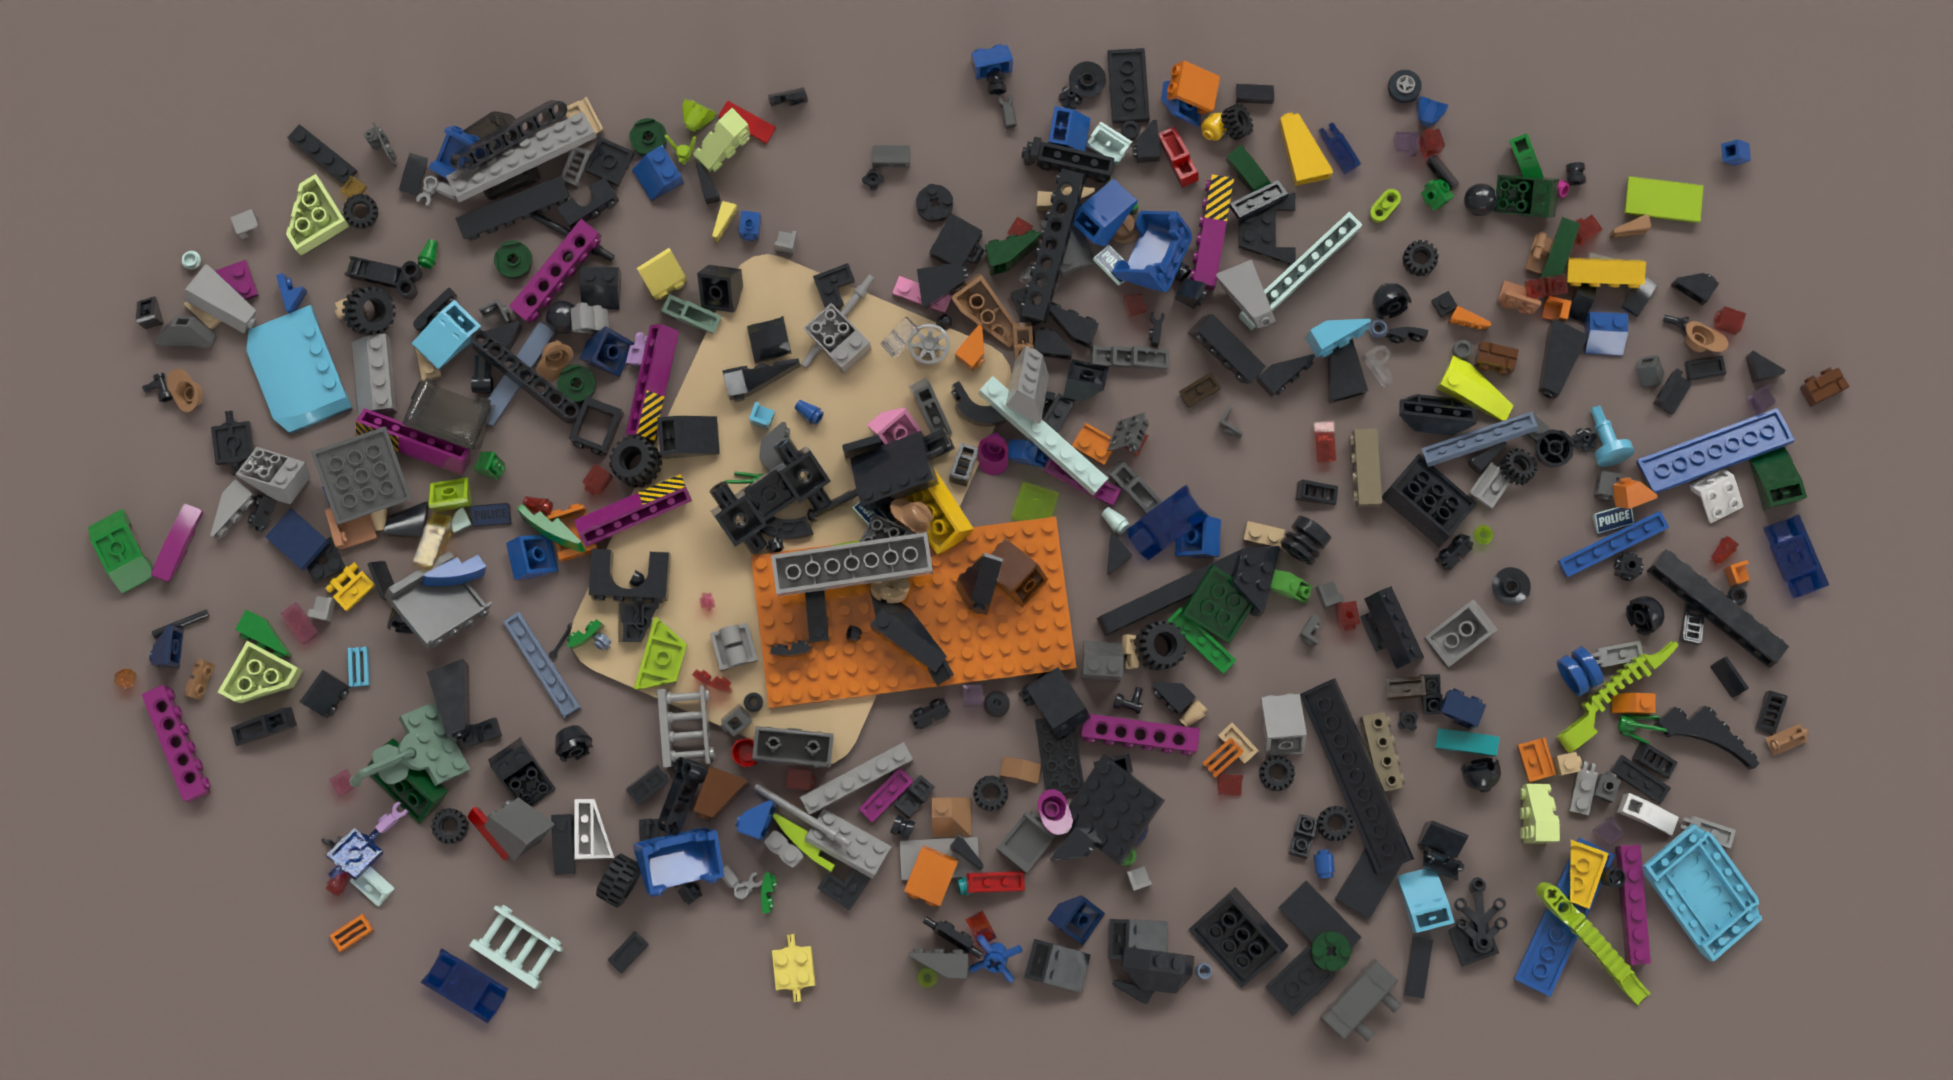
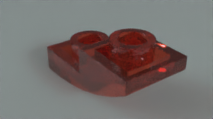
[1524,274,1568,299]
[1314,421,1336,462]
[692,669,733,693]

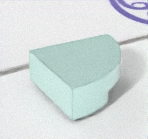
[452,507,472,533]

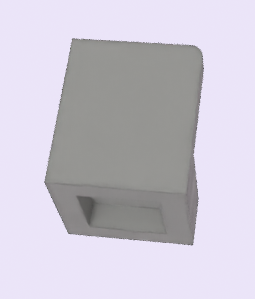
[230,209,259,239]
[774,230,798,255]
[307,596,336,622]
[1126,866,1152,891]

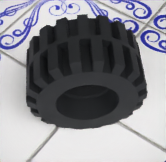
[342,287,396,335]
[609,435,662,488]
[1134,620,1188,671]
[596,853,641,908]

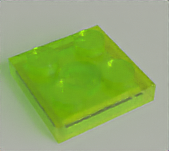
[1011,482,1059,521]

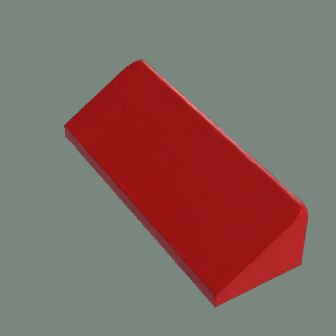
[467,807,510,860]

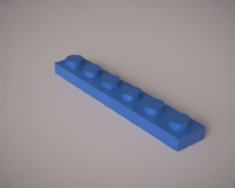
[1557,511,1669,578]

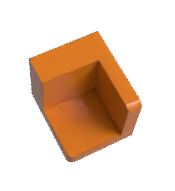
[1542,296,1571,323]
[1724,560,1750,587]

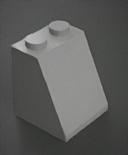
[1260,693,1307,757]

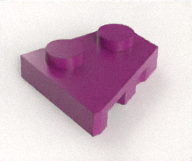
[215,260,259,300]

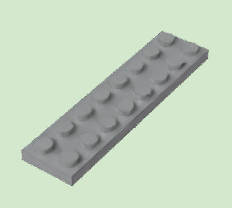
[446,112,597,202]

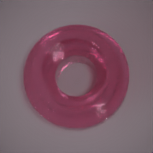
[699,592,715,611]

